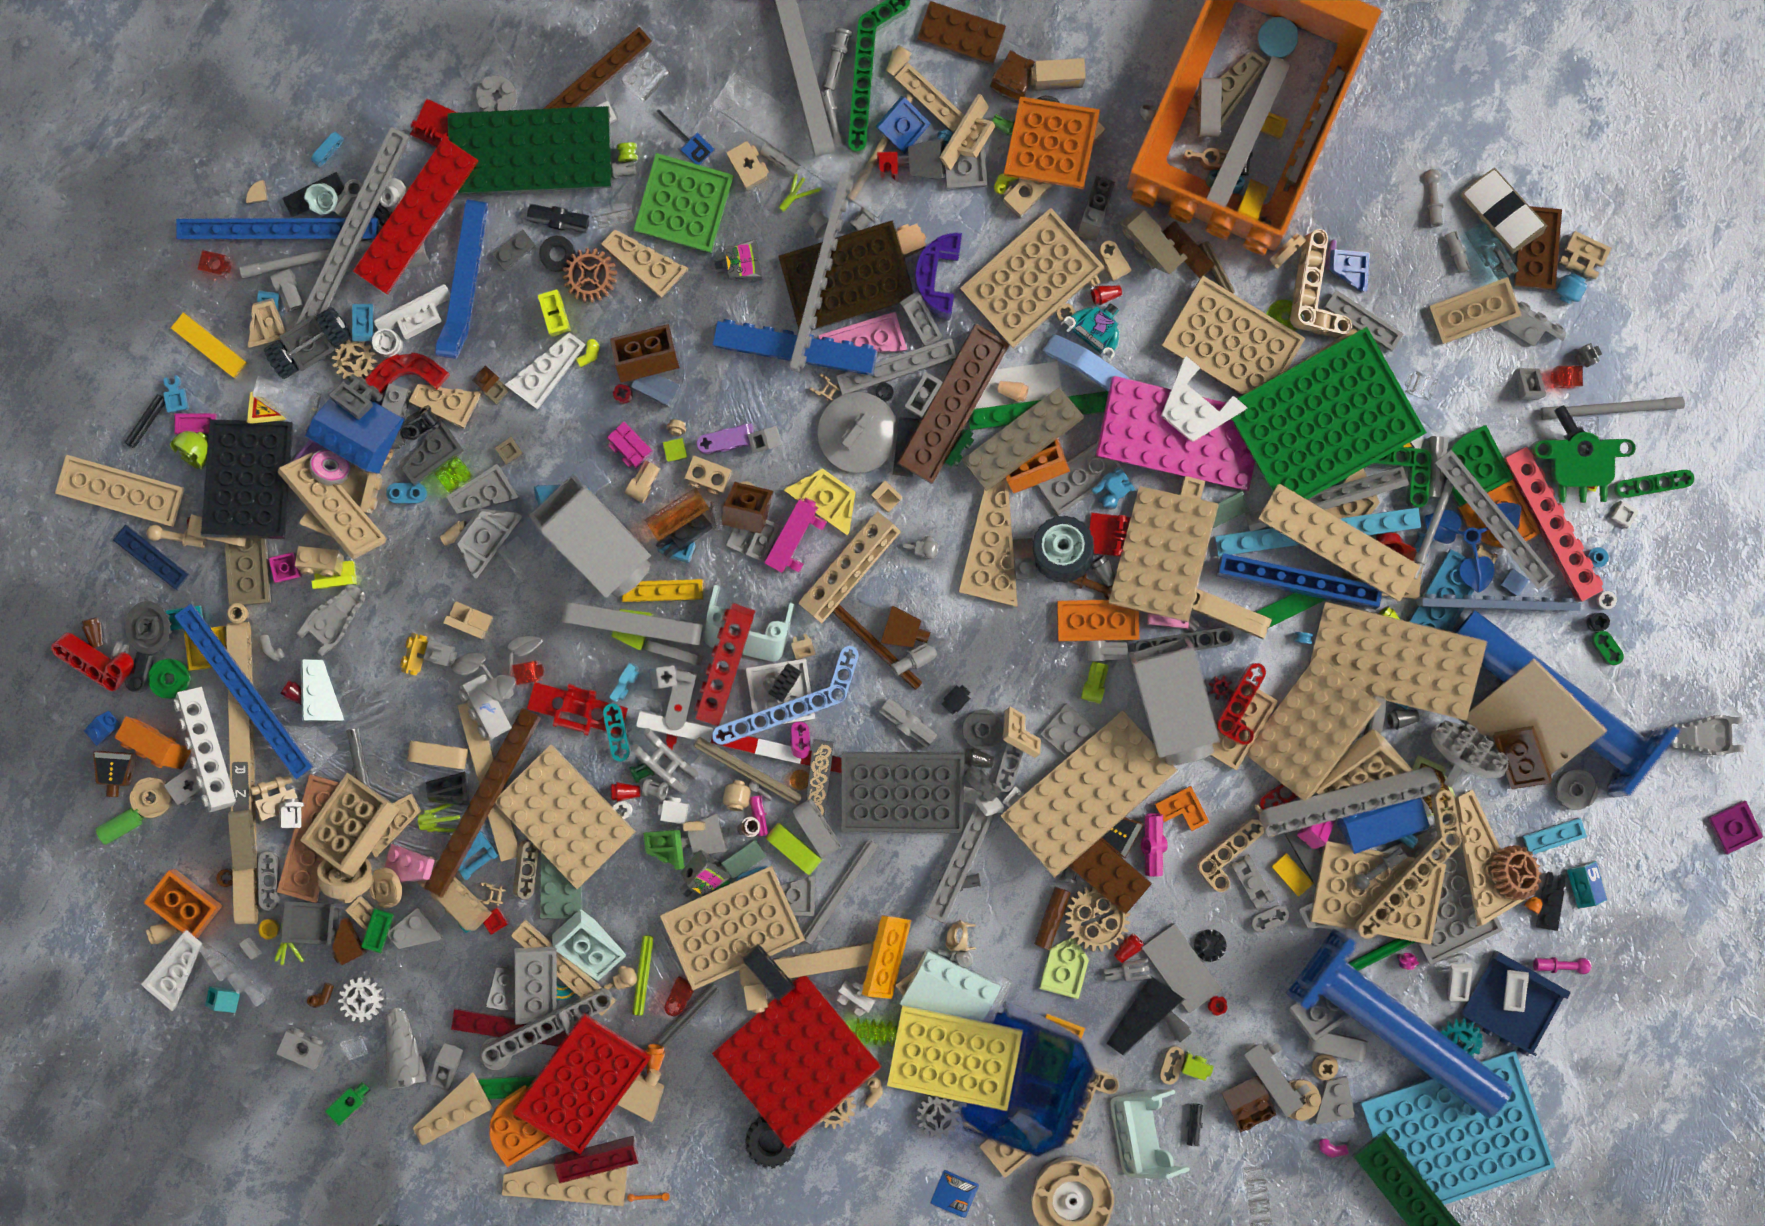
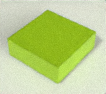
[663,438,688,462]

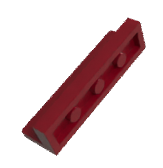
[554,1136,639,1184]

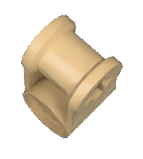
[1098,241,1131,281]

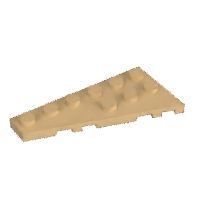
[959,478,1018,607]

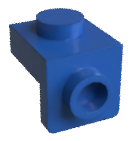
[84,711,121,746]

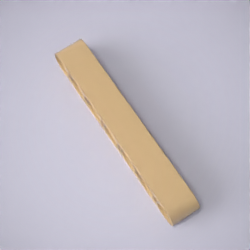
[739,942,874,986]

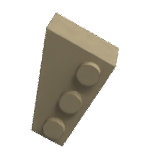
[1120,207,1187,274]

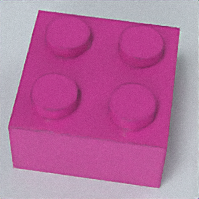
[269,552,302,583]

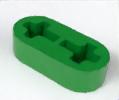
[1591,631,1624,665]

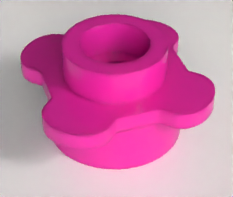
[1397,953,1419,970]

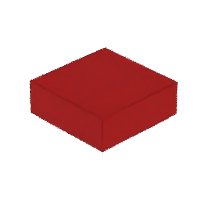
[483,907,509,935]

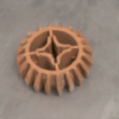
[562,248,617,303]
[1490,845,1542,901]

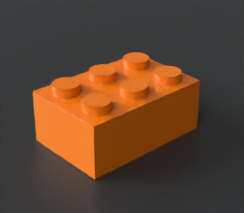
[144,869,223,939]

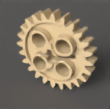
[1064,886,1131,951]

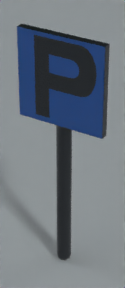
[657,109,715,165]

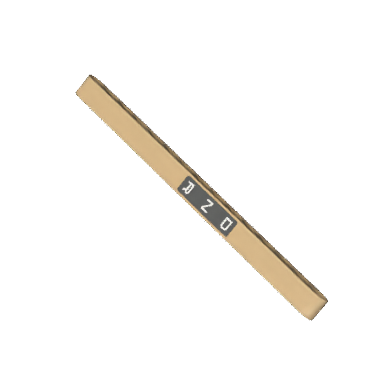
[226,622,258,925]

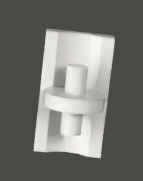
[837,979,876,1016]

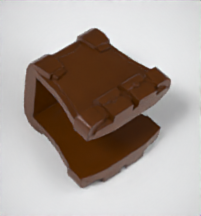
[990,50,1035,101]

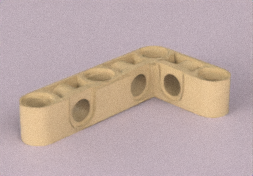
[1290,229,1352,338]

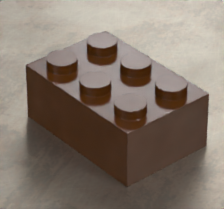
[610,324,680,383]

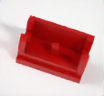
[877,152,899,182]

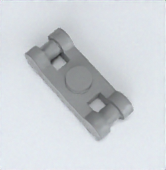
[1231,854,1275,910]

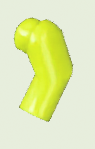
[576,339,600,367]

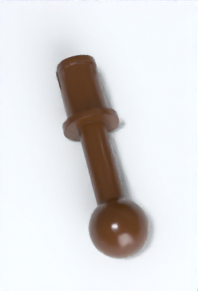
[1069,573,1113,600]

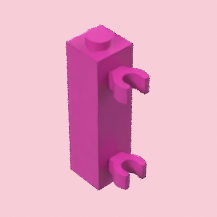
[765,497,827,573]

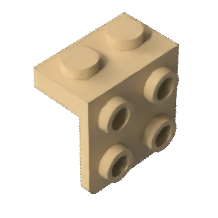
[340,467,382,514]

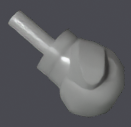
[903,536,938,559]
[938,949,973,968]

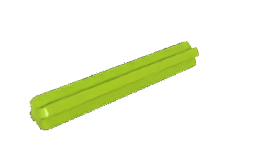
[632,935,654,1016]

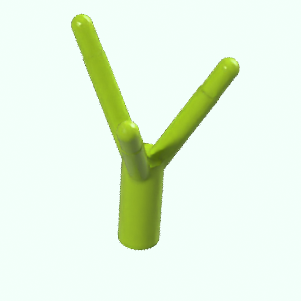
[778,174,822,212]
[274,923,304,965]

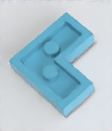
[609,663,640,702]

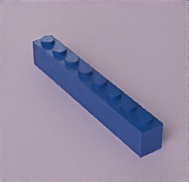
[713,319,878,376]
[1216,553,1382,610]

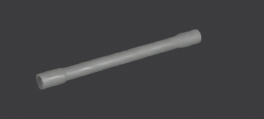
[240,239,374,278]
[1541,396,1685,420]

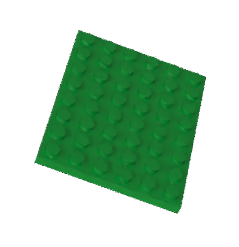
[1231,327,1427,500]

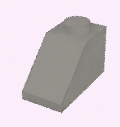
[430,1043,463,1092]

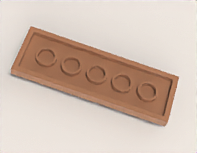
[277,774,340,903]

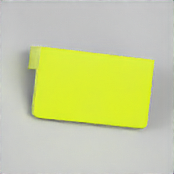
[312,561,357,589]

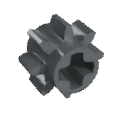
[1575,343,1602,368]

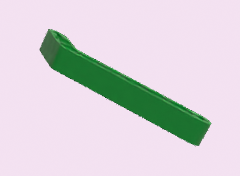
[848,0,910,155]

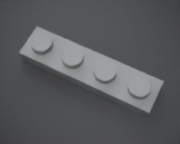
[1324,290,1404,352]

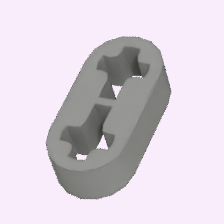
[1251,905,1289,933]

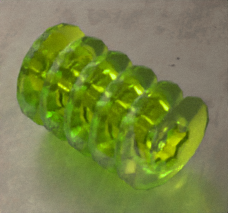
[856,1017,898,1047]

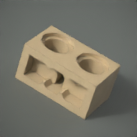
[685,455,732,495]

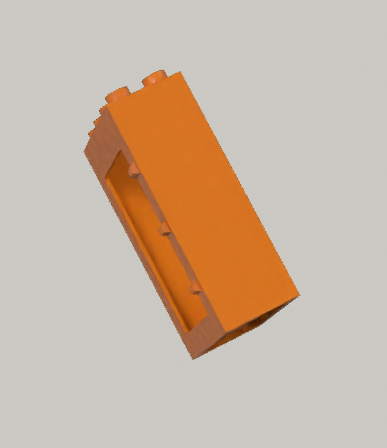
[1127,0,1382,256]

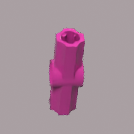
[1140,813,1168,877]

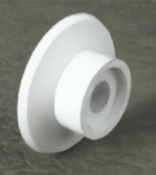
[380,178,407,212]

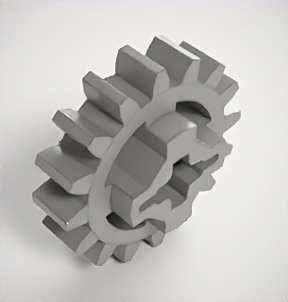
[916,1095,961,1139]

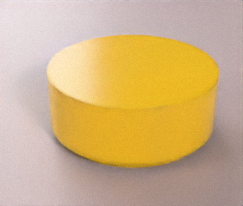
[258,919,280,940]

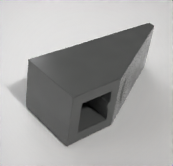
[1077,176,1115,242]

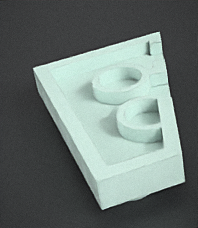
[301,660,344,721]

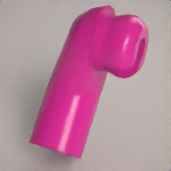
[1319,1138,1348,1158]

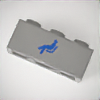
[459,674,512,741]

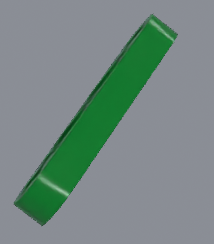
[1614,469,1695,498]

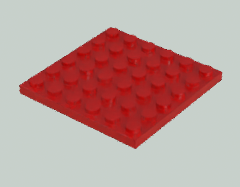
[712,975,882,1148]

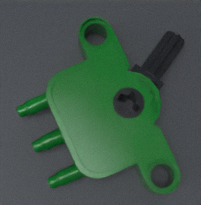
[1531,405,1636,503]

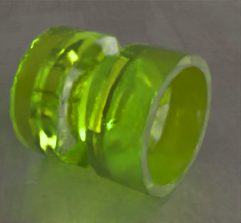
[434,456,473,494]

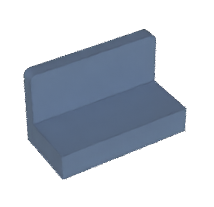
[631,374,679,407]

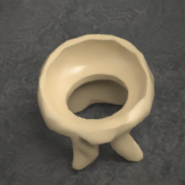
[946,920,976,952]

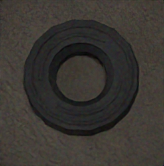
[539,235,576,272]

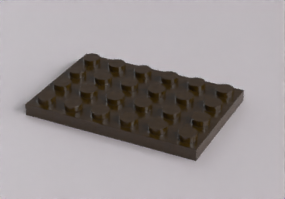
[778,220,914,331]

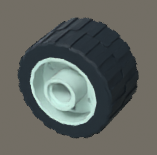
[1032,515,1094,583]

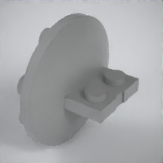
[818,392,898,473]
[1431,720,1509,788]

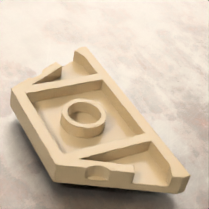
[1325,469,1380,518]

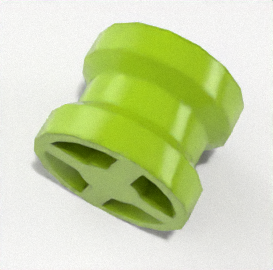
[617,142,638,163]

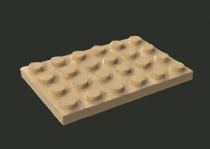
[960,208,1105,349]
[1161,276,1305,396]
[1109,486,1219,622]
[1247,655,1381,801]
[495,744,636,889]
[1310,841,1446,945]
[660,865,805,990]

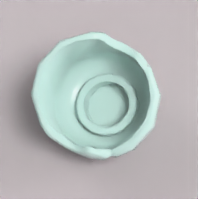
[304,183,338,215]

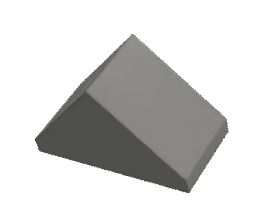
[1518,368,1546,400]

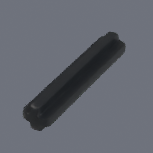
[125,394,165,448]

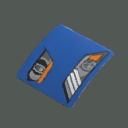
[931,1170,979,1218]

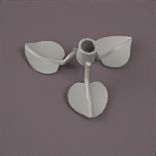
[451,636,543,702]

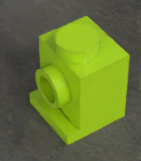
[1181,1051,1214,1081]

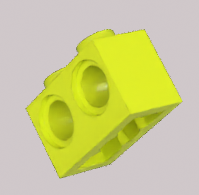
[538,289,571,337]

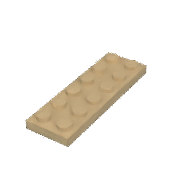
[278,453,387,560]
[55,455,185,527]

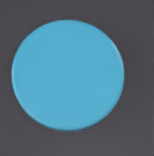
[1257,17,1299,59]

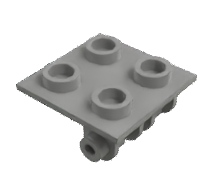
[486,966,515,1012]

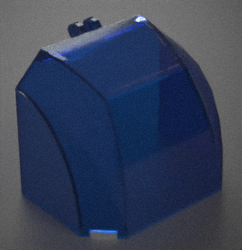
[960,1001,1095,1158]

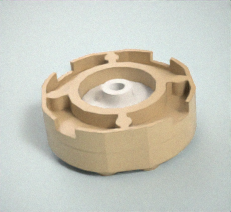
[1031,1156,1114,1226]

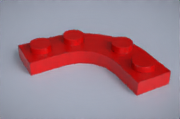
[365,353,450,394]

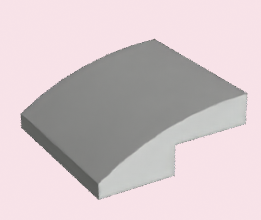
[725,520,780,562]

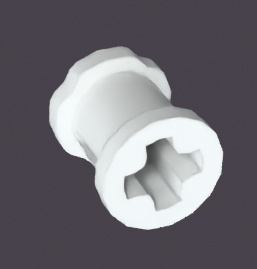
[613,801,632,819]

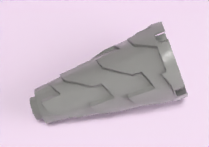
[385,1007,428,1090]

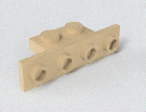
[939,94,995,171]

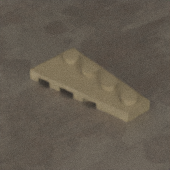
[1188,50,1268,127]

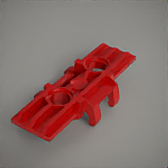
[527,682,628,736]

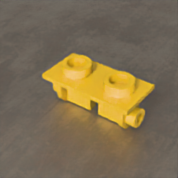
[400,633,428,676]

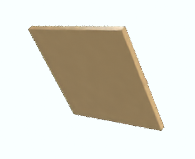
[1467,659,1607,787]

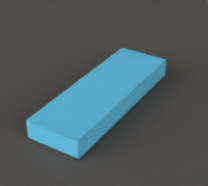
[1521,818,1587,855]

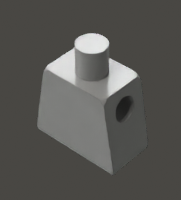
[681,813,727,855]

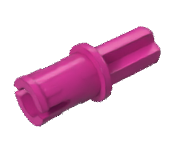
[749,795,768,837]

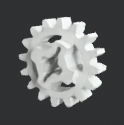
[338,977,384,1022]

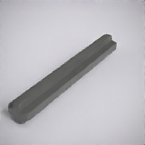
[657,983,719,1047]

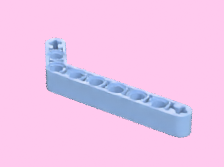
[1042,334,1132,391]
[712,646,859,745]

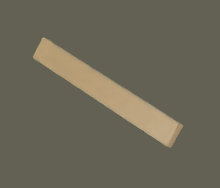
[458,703,519,862]

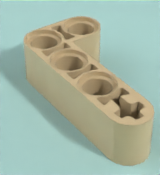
[1197,818,1264,892]
[1058,1065,1119,1144]

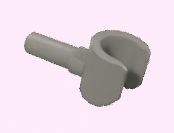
[748,780,773,801]

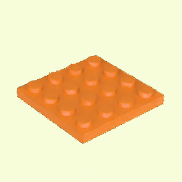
[1004,96,1100,189]

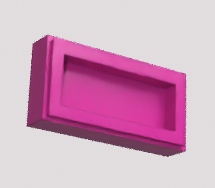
[174,413,217,434]

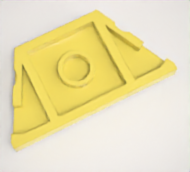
[784,468,856,536]

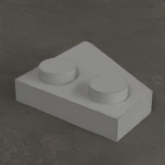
[388,907,443,949]
[1315,1076,1355,1125]

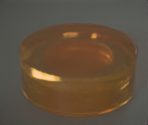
[790,769,809,790]

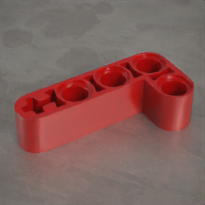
[51,632,134,691]
[1215,663,1266,745]

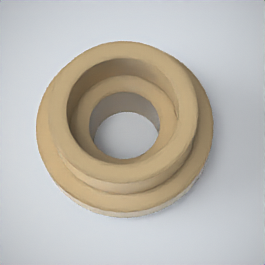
[666,419,687,436]

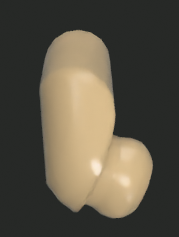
[864,1077,883,1108]

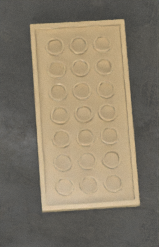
[1310,601,1487,721]
[1000,710,1177,878]

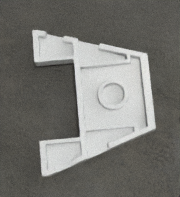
[1161,356,1247,442]

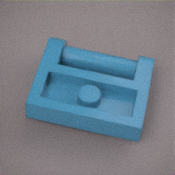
[458,829,499,880]

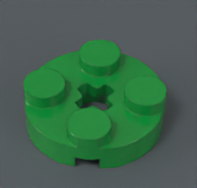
[149,658,192,699]

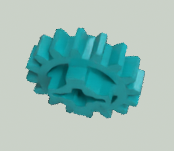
[1441,1018,1483,1057]

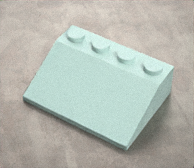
[899,949,1001,1022]

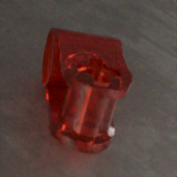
[664,976,694,1017]

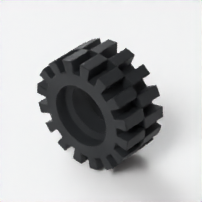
[768,663,802,702]

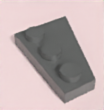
[402,418,464,486]

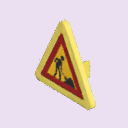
[247,392,287,423]

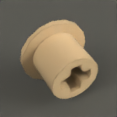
[1312,1054,1338,1080]

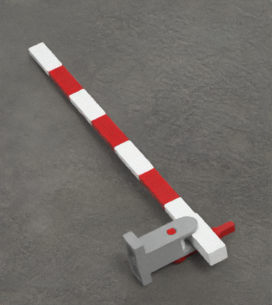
[636,669,982,804]

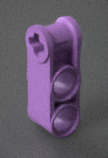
[697,423,754,454]

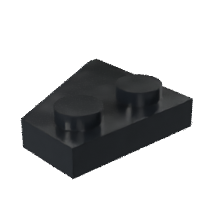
[426,771,470,805]

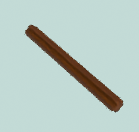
[832,604,922,690]

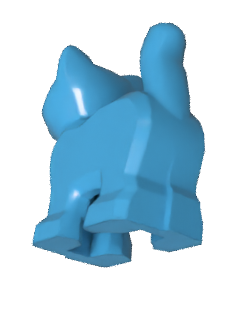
[1092,466,1135,509]

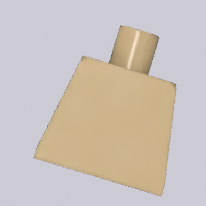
[617,1069,665,1122]

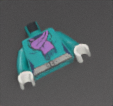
[1060,303,1120,363]

